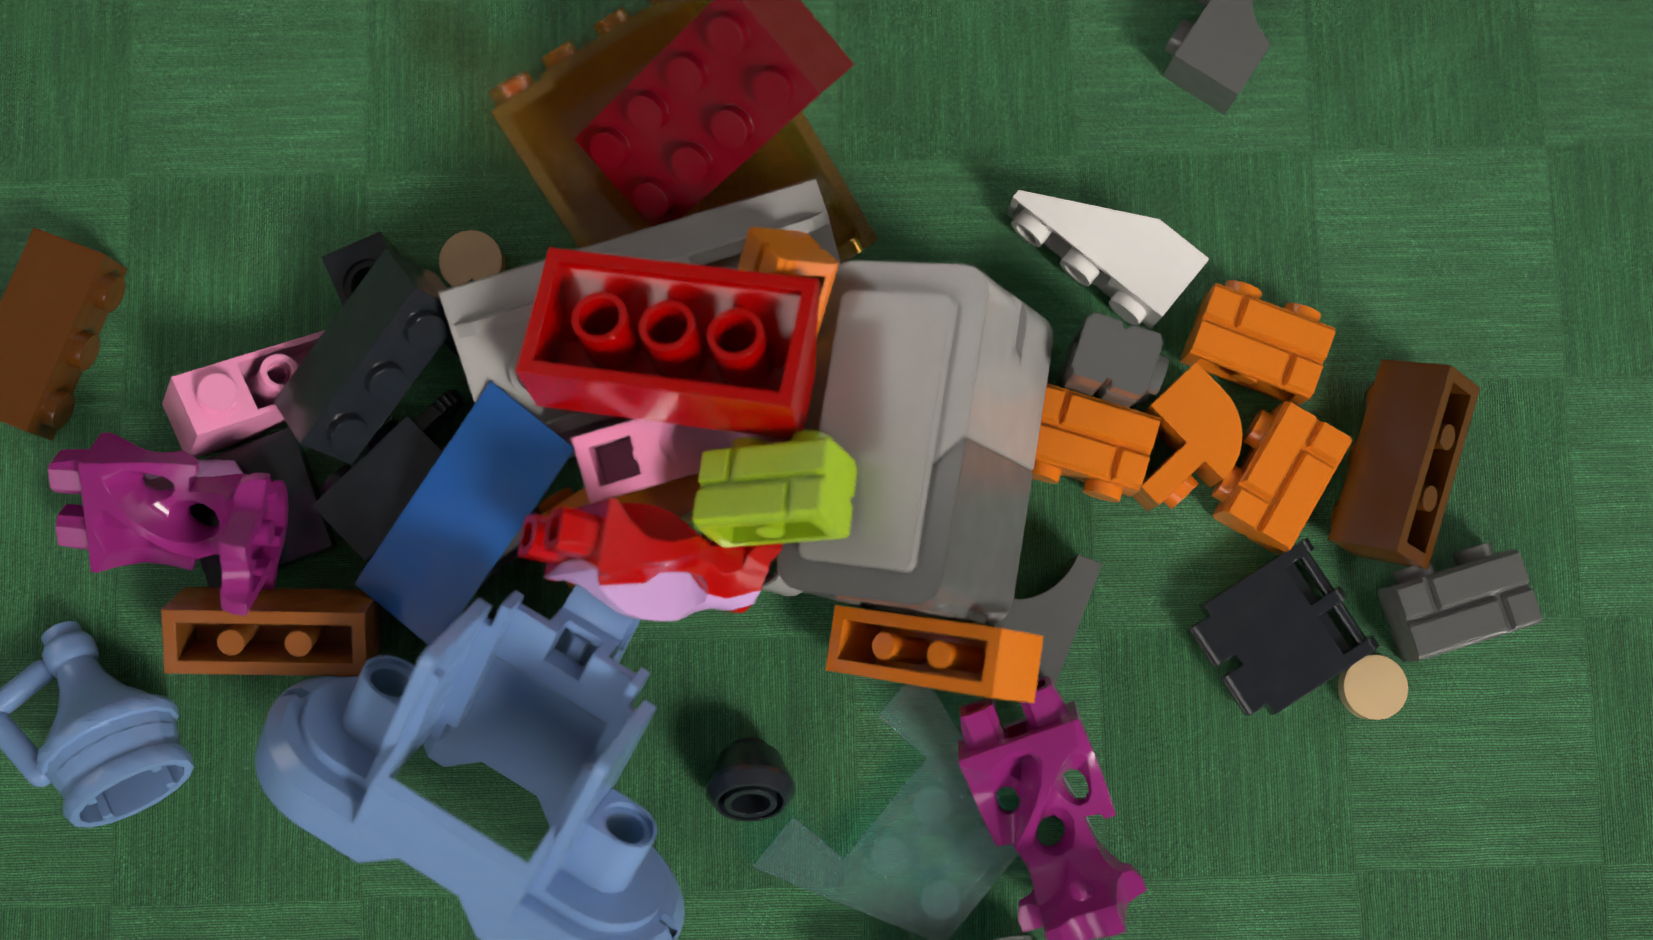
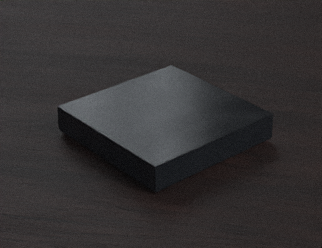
[190,428,338,587]

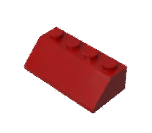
[515,247,820,440]

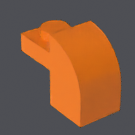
[1132,362,1242,512]

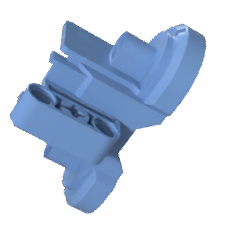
[255,584,685,940]

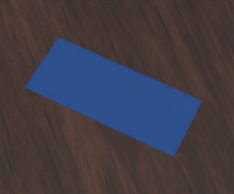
[354,381,574,646]

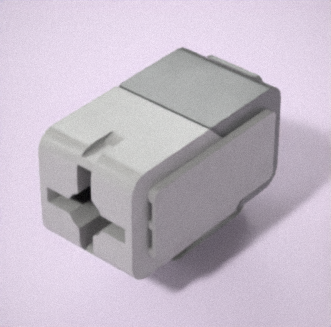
[762,261,1053,626]

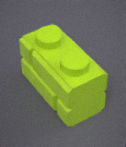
[692,430,857,547]

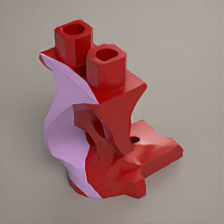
[518,498,783,621]

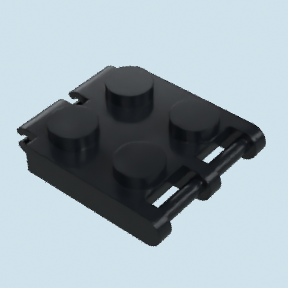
[1188,537,1380,716]

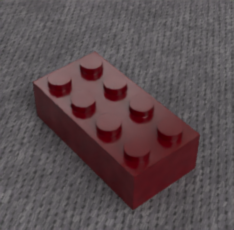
[574,0,855,227]

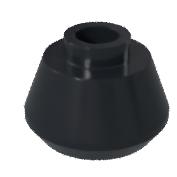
[705,737,795,822]

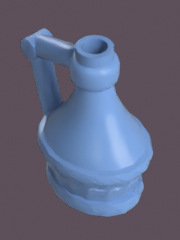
[0,621,194,828]

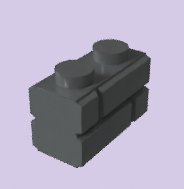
[1055,312,1169,408]
[1377,542,1543,662]

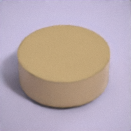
[439,230,505,287]
[1338,655,1408,720]

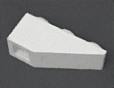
[1006,190,1209,330]

